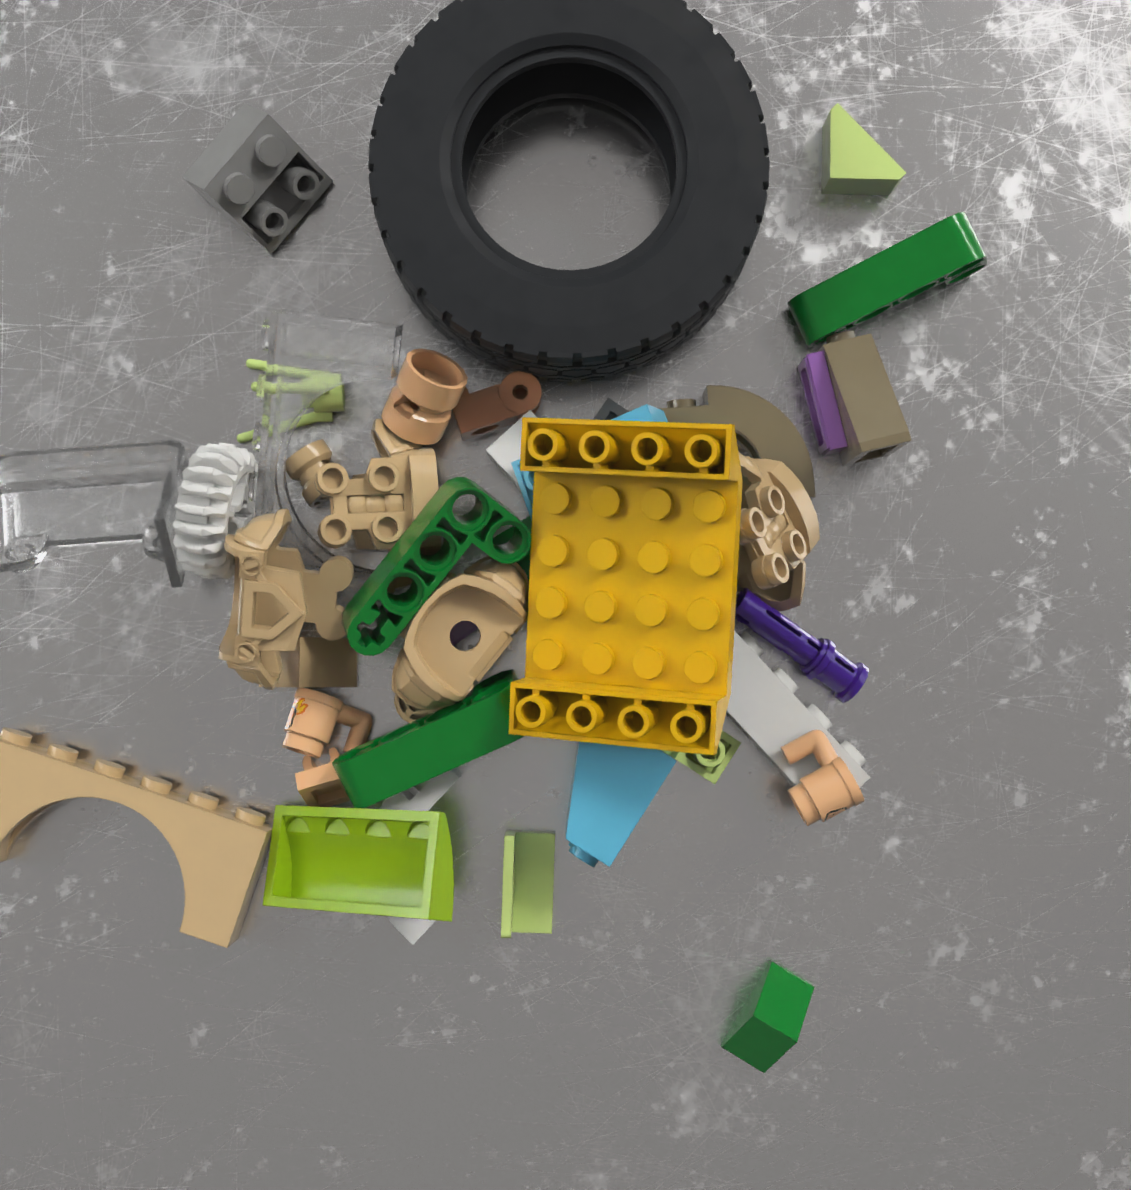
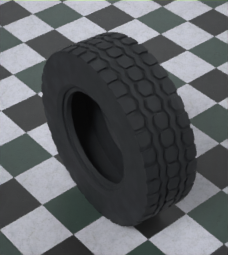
[368,0,770,383]

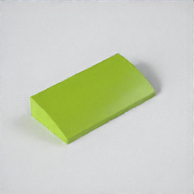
[262,805,454,922]

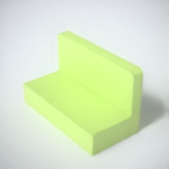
[501,830,555,938]

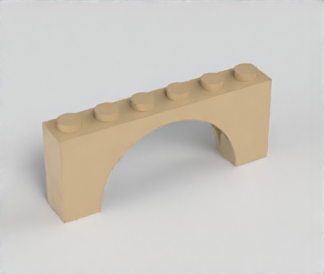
[0,727,273,948]

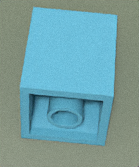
[565,741,677,867]

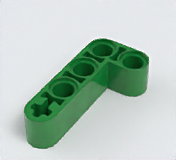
[787,212,987,347]
[342,477,531,656]
[332,669,524,808]

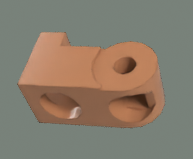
[452,371,542,441]

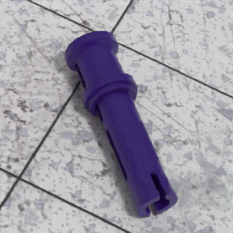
[735,588,869,703]

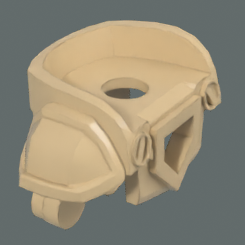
[314,419,442,594]
[737,452,820,611]
[219,509,354,690]
[391,555,529,710]

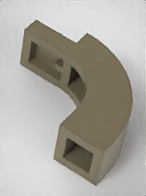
[660,385,816,500]

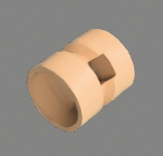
[381,349,468,445]

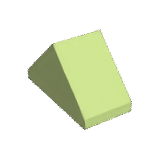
[821,103,906,195]

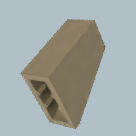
[817,330,912,467]

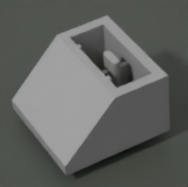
[182,103,333,254]

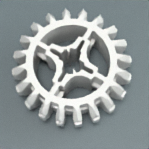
[172,442,262,580]

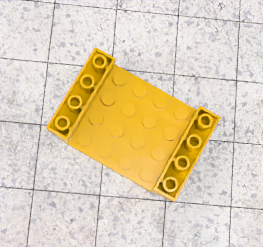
[508,417,743,755]

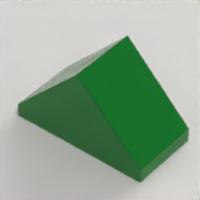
[721,960,814,1073]

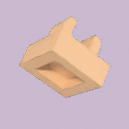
[295,747,350,807]

